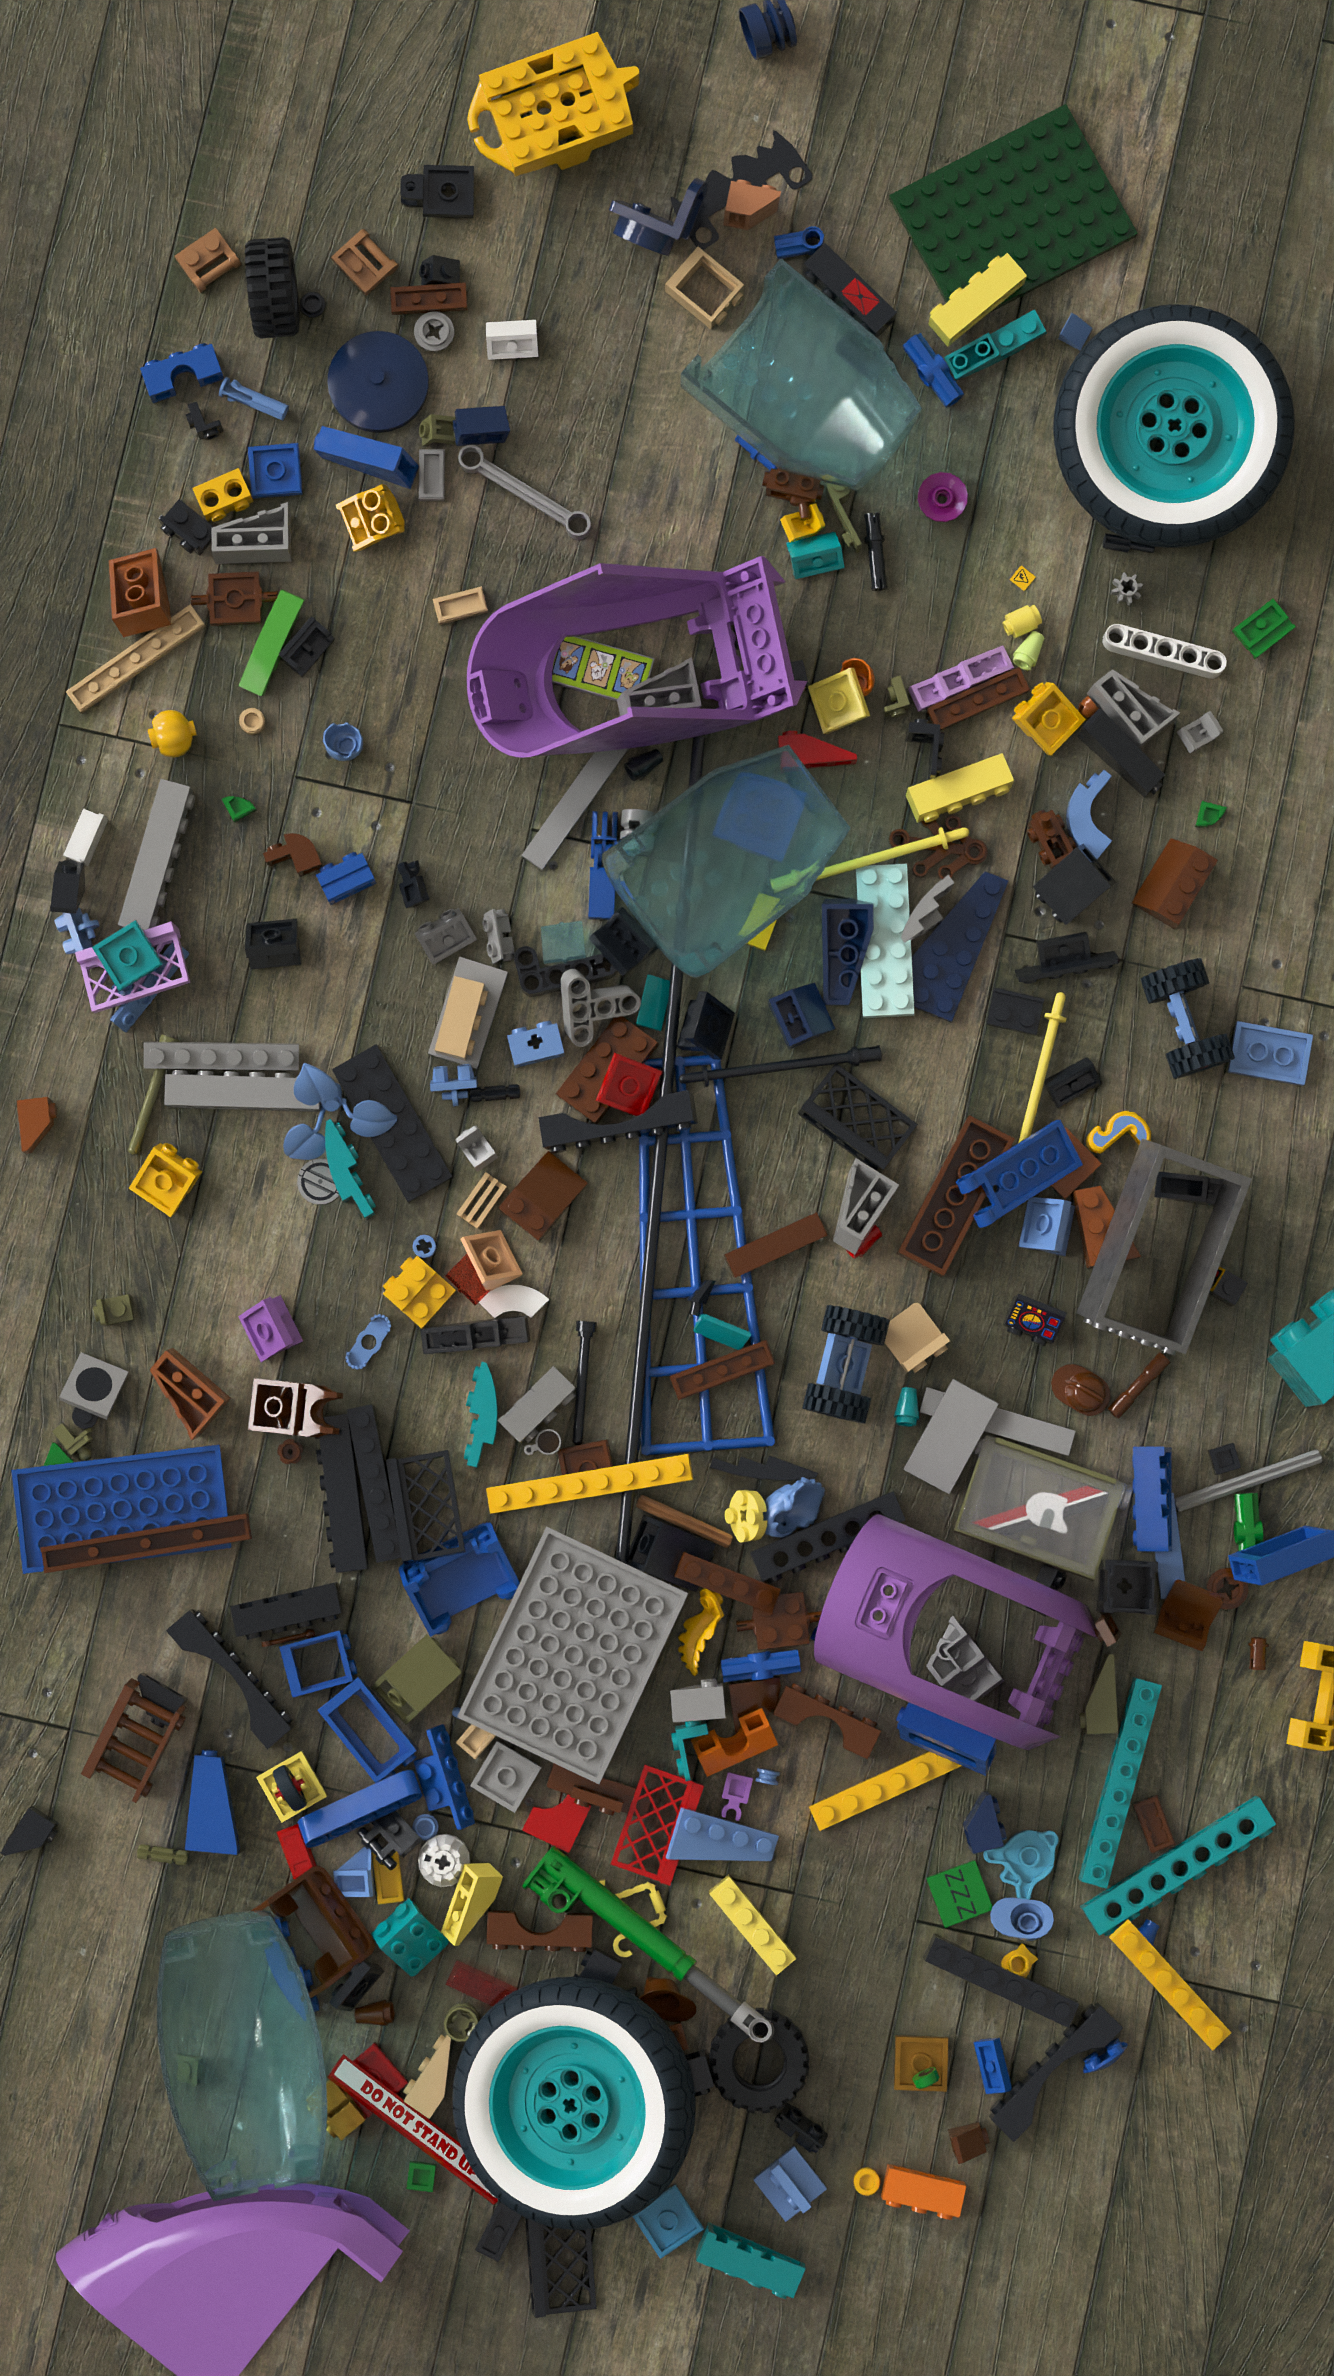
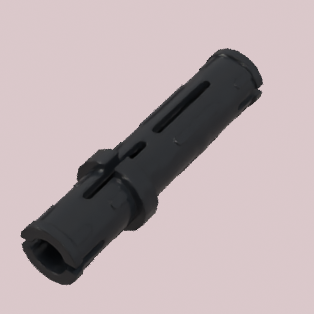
[864,513,888,591]

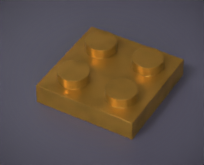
[894,2035,948,2092]

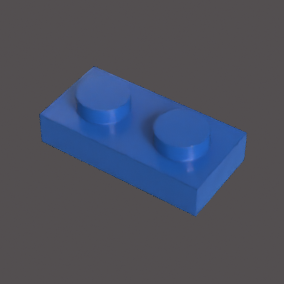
[973,2038,1012,2094]

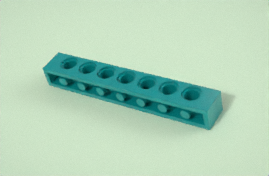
[1078,1677,1162,1889]
[1080,1796,1276,1936]

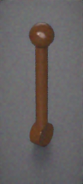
[261,1629,315,1647]

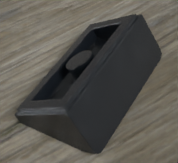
[1044,1057,1102,1108]

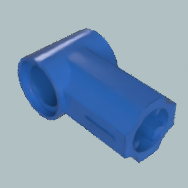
[774,226,824,259]

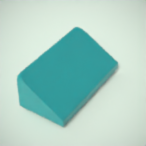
[636,974,670,1031]
[694,1314,751,1350]

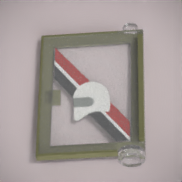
[953,1435,1133,1581]

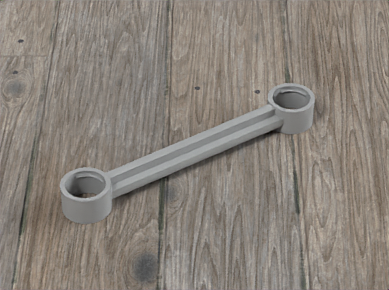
[458,445,591,540]

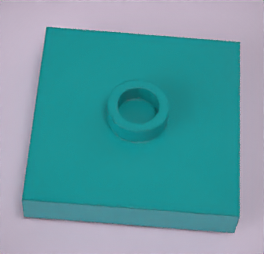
[92,920,164,991]

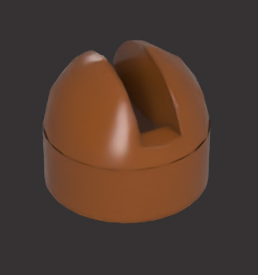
[1078,696,1099,718]

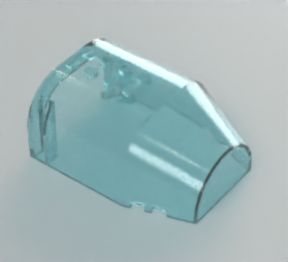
[681,259,922,491]
[602,745,851,977]

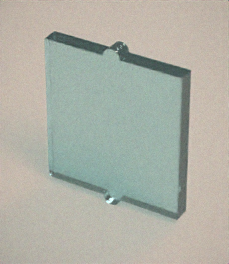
[541,921,586,964]

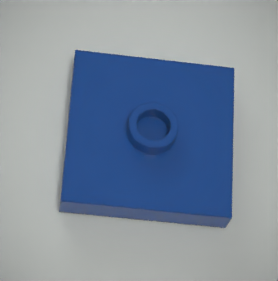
[248,443,303,499]

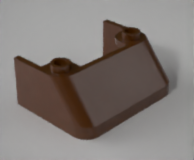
[247,1866,375,2001]

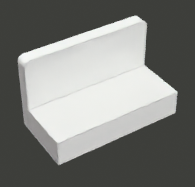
[486,320,538,360]
[63,809,108,866]

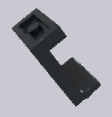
[1032,844,1117,925]

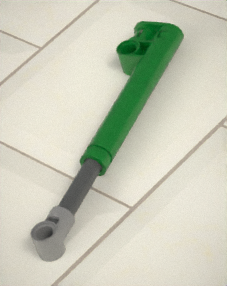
[522,1846,774,2042]

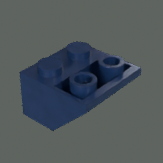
[768,982,835,1050]
[963,1791,1007,1854]

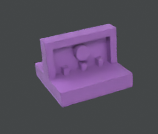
[238,1295,303,1362]

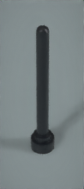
[573,1321,597,1445]

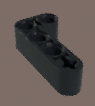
[514,946,618,997]

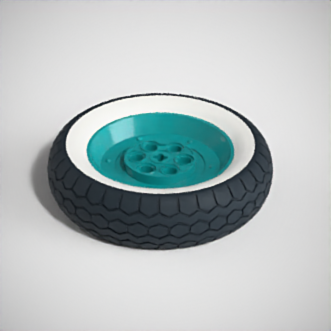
[1053,304,1295,548]
[452,1977,696,2230]

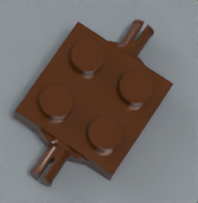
[191,571,278,626]
[736,1592,822,1650]

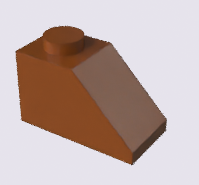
[17,1097,57,1154]

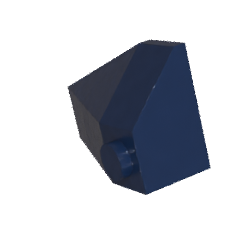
[822,899,874,1005]

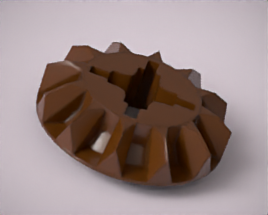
[1207,1568,1248,1609]

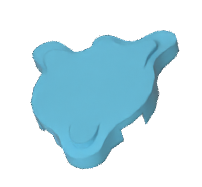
[983,1830,1059,1900]

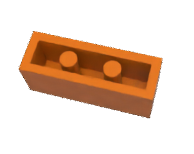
[881,2164,966,2220]

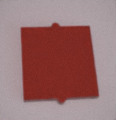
[445,1254,490,1305]

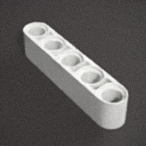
[1102,624,1227,679]

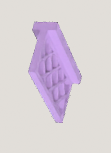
[75,922,191,1013]

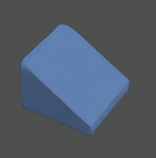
[1058,313,1092,351]

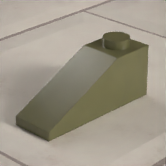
[1079,1653,1118,1734]

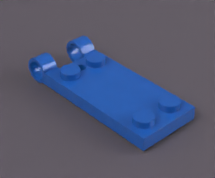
[956,1120,1083,1228]

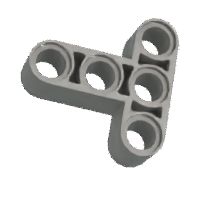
[561,969,641,1047]

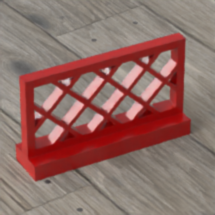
[610,1764,704,1886]

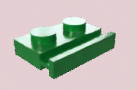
[1232,598,1296,659]

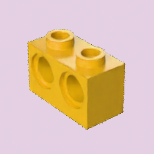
[192,468,253,522]

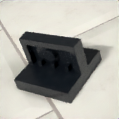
[589,906,659,976]
[245,918,301,970]
[677,991,735,1060]

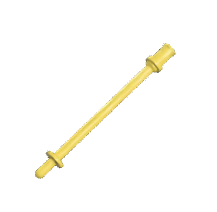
[771,827,969,896]
[1018,992,1067,1143]

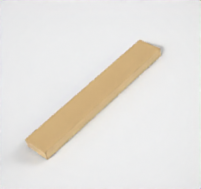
[66,604,206,714]

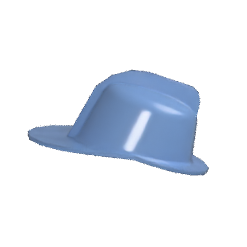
[990,1898,1054,1941]

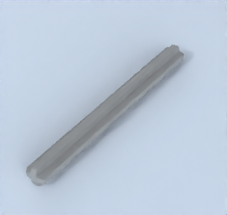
[1174,1450,1322,1511]

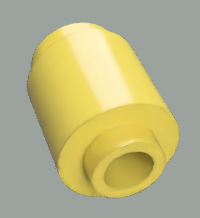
[1002,605,1042,638]

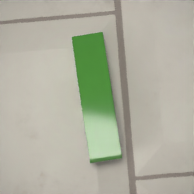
[239,589,305,696]

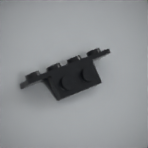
[1015,932,1120,984]

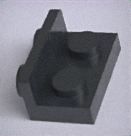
[158,499,213,556]

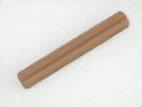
[636,1495,733,1548]

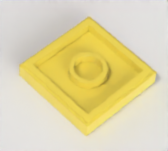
[808,668,870,734]

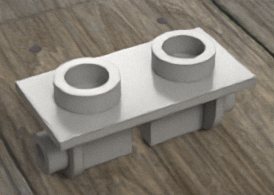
[483,909,515,964]

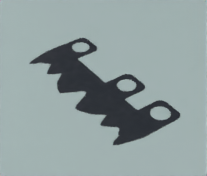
[670,130,812,250]

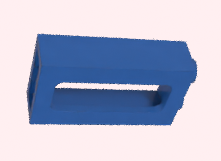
[1228,1526,1334,1586]
[318,1676,418,1783]
[896,1702,996,1776]

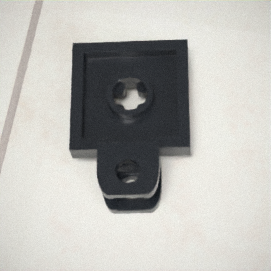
[400,165,474,218]

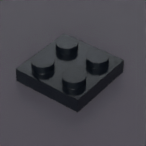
[329,1961,385,2012]

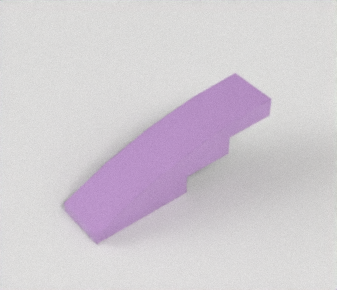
[908,646,1014,712]

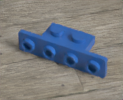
[413,1724,475,1830]

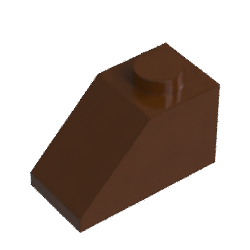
[948,2122,990,2164]

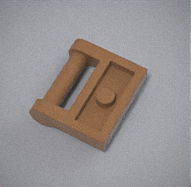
[174,228,242,293]
[331,229,399,296]

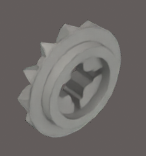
[414,312,455,352]

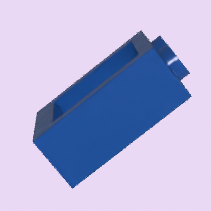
[279,1630,358,1698]

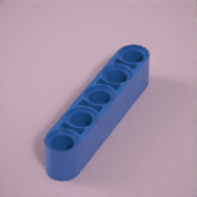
[298,1770,422,1848]

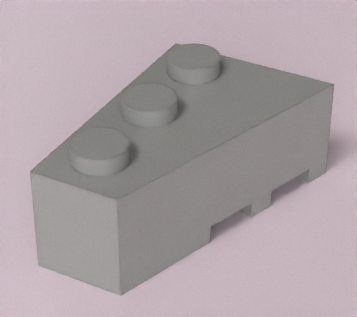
[212,502,291,564]
[617,657,702,716]
[1087,669,1180,748]
[833,1158,899,1255]
[497,1366,576,1443]
[670,1678,726,1722]

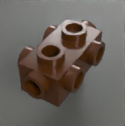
[762,468,825,520]
[1026,809,1076,870]

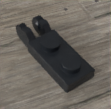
[475,2201,521,2262]

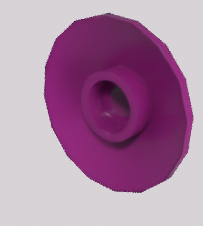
[917,472,968,522]

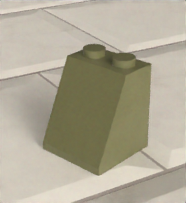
[371,1634,462,1725]

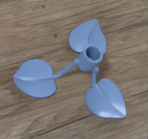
[283,1063,397,1160]

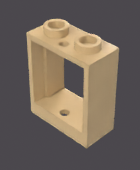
[665,247,745,330]

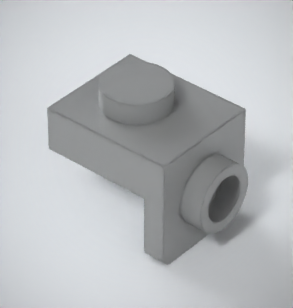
[1176,711,1223,753]
[455,1125,498,1172]

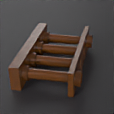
[81,1678,186,1803]

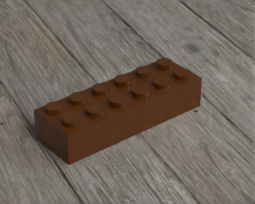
[896,1115,1015,1278]

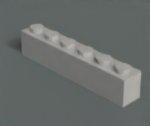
[118,779,195,930]
[164,1070,321,1112]

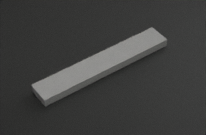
[521,748,630,871]
[919,1387,1076,1456]

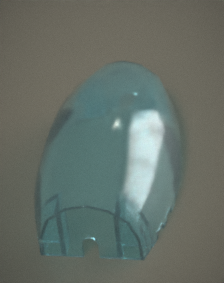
[157,1910,327,2201]

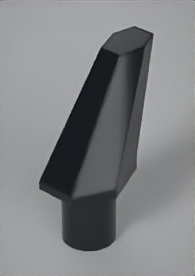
[687,1280,716,1316]

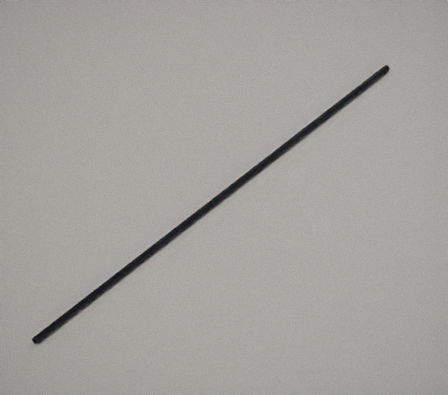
[609,736,706,1763]

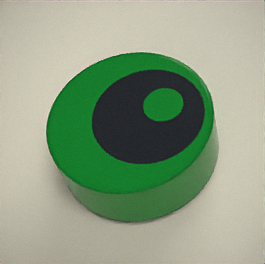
[912,2067,940,2089]

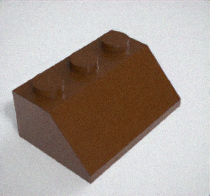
[1131,838,1218,930]

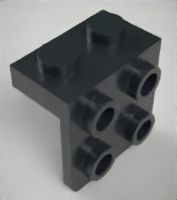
[906,719,944,780]

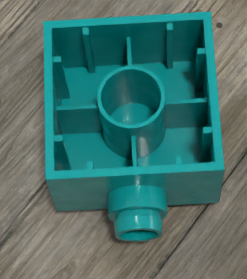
[1267,1289,1334,1407]

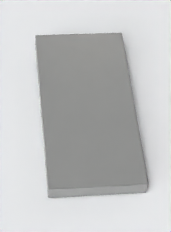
[428,957,508,1070]
[903,1379,999,1494]

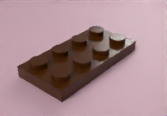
[555,1016,659,1124]

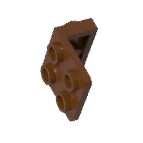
[1153,1580,1224,1651]

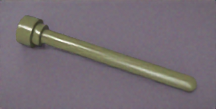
[128,1035,180,1155]

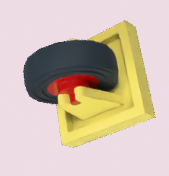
[256,1751,328,1823]

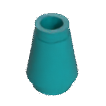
[894,1387,919,1427]

